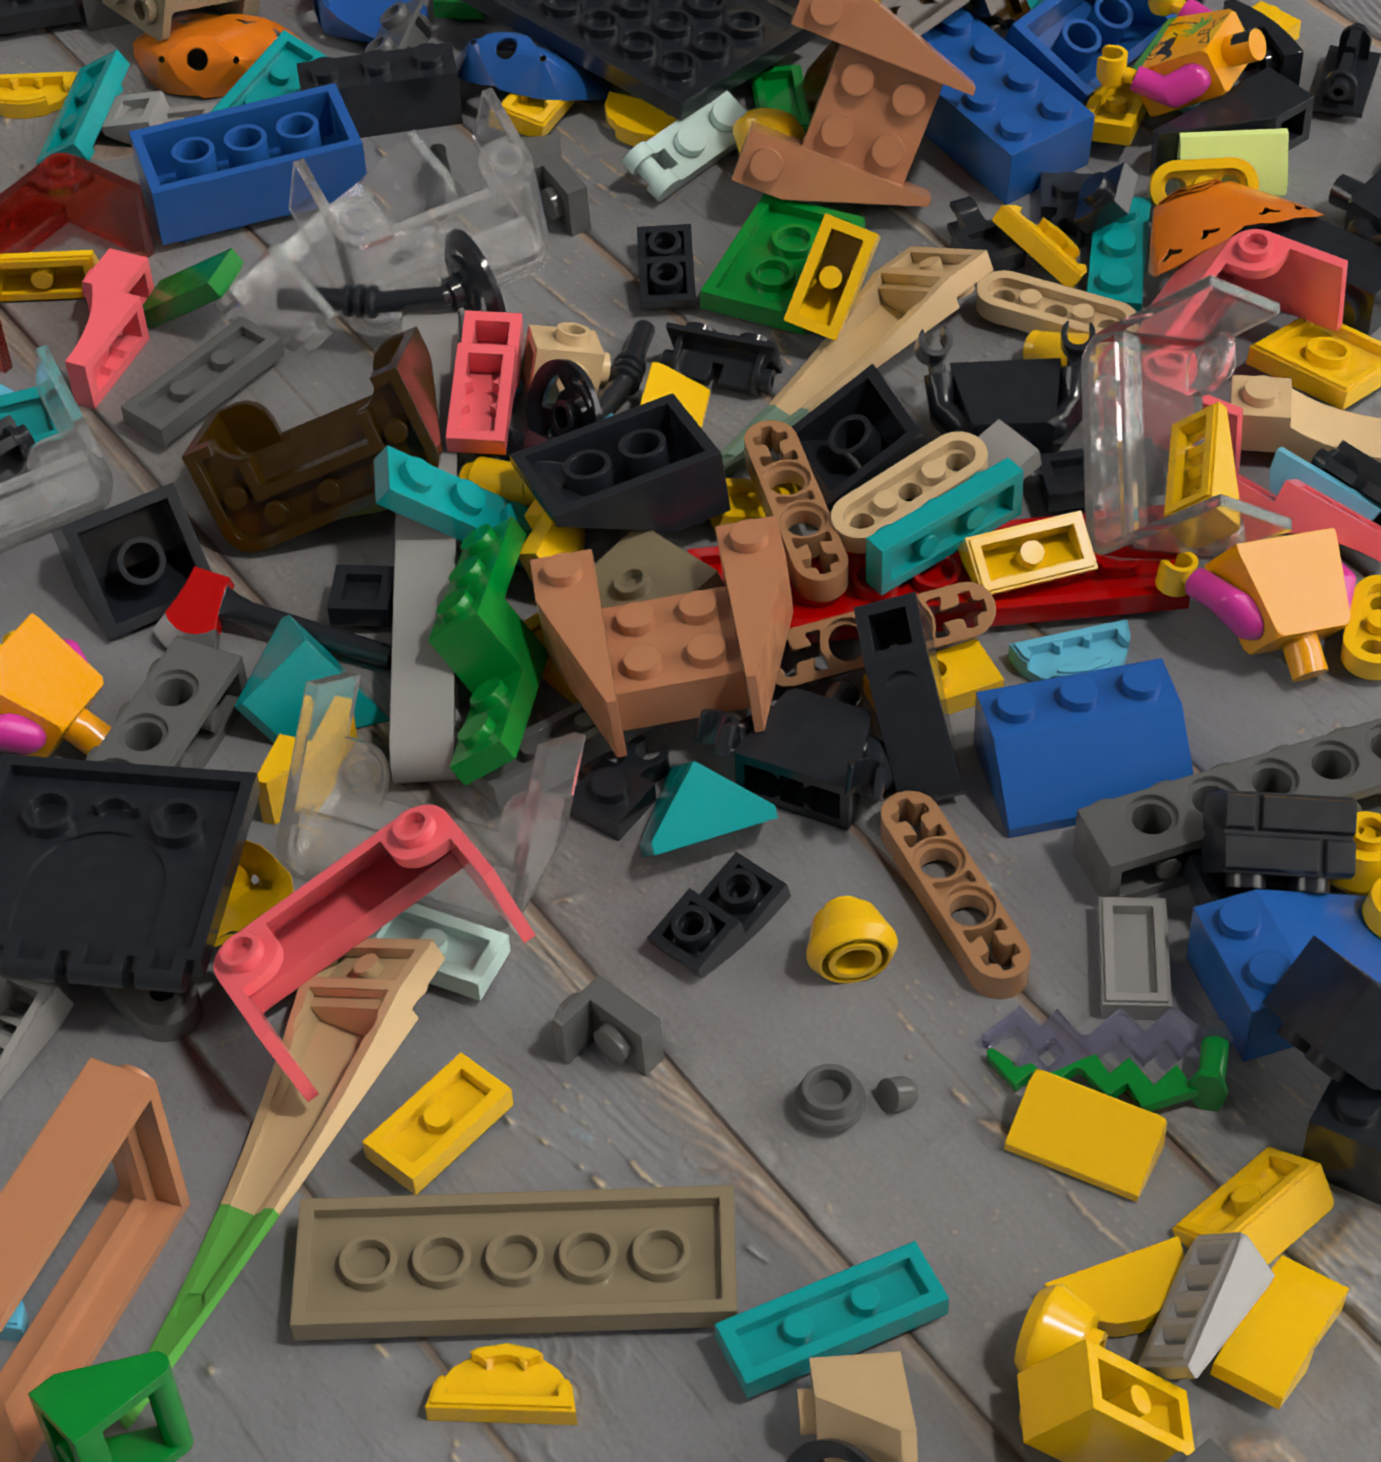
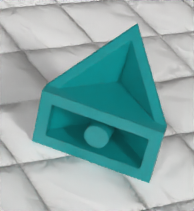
[234,615,390,743]
[639,761,779,857]

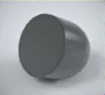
[876,1076,918,1113]

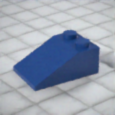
[1186,889,1381,1062]

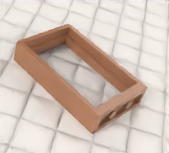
[0,1057,191,1462]

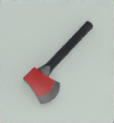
[153,566,392,670]

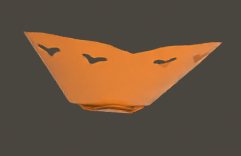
[133,13,301,99]
[1148,178,1325,277]

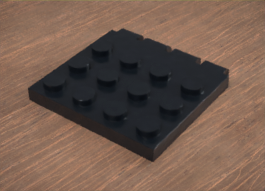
[0,754,261,993]

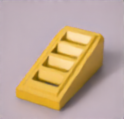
[1163,401,1240,542]

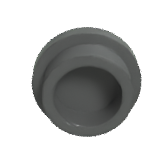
[795,1064,866,1132]

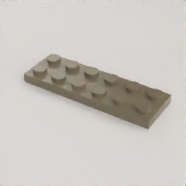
[290,1185,738,1341]

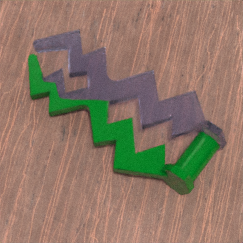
[982,1005,1234,1112]

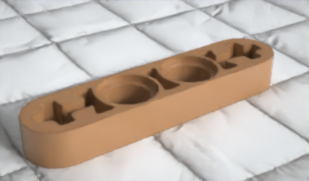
[744,420,848,602]
[775,582,996,689]
[880,791,1031,1000]

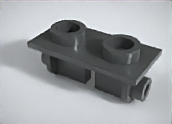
[364,0,433,53]

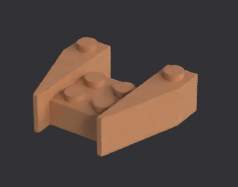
[731,0,976,207]
[530,515,794,757]

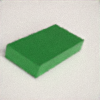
[750,65,811,132]
[142,248,244,329]

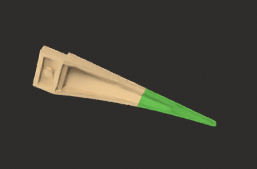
[119,938,445,1430]

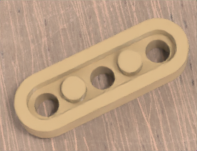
[976,270,1138,355]
[831,432,988,554]

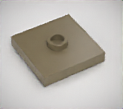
[595,530,724,608]

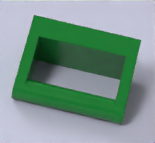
[28,1351,194,1462]

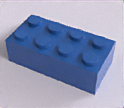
[921,6,1095,205]
[129,83,370,245]

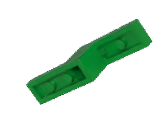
[428,516,548,786]

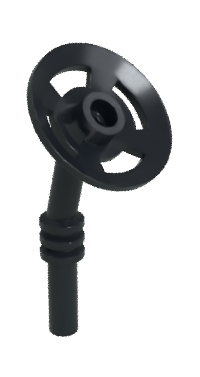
[281,229,506,319]
[527,320,655,438]

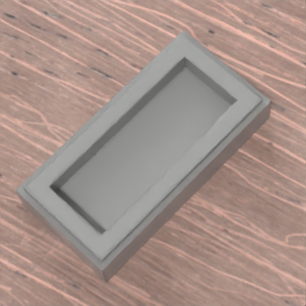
[1097,897,1172,1021]

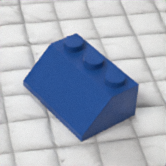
[1004,0,1176,102]
[973,658,1194,838]

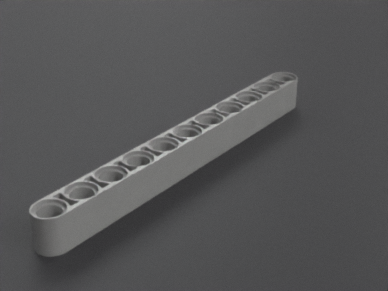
[389,307,462,784]

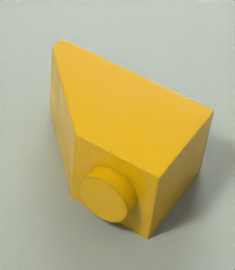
[783,213,880,341]
[1017,1339,1195,1462]

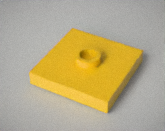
[1246,318,1381,410]

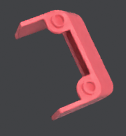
[1090,229,1348,473]
[213,805,535,1102]

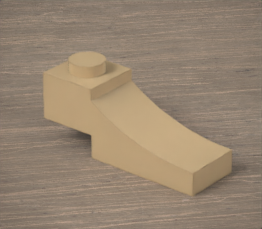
[1228,375,1381,463]

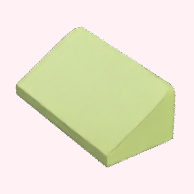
[1176,128,1289,196]

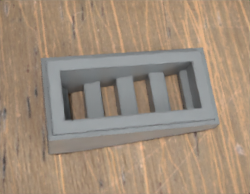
[0,975,74,1101]
[1137,1232,1275,1379]

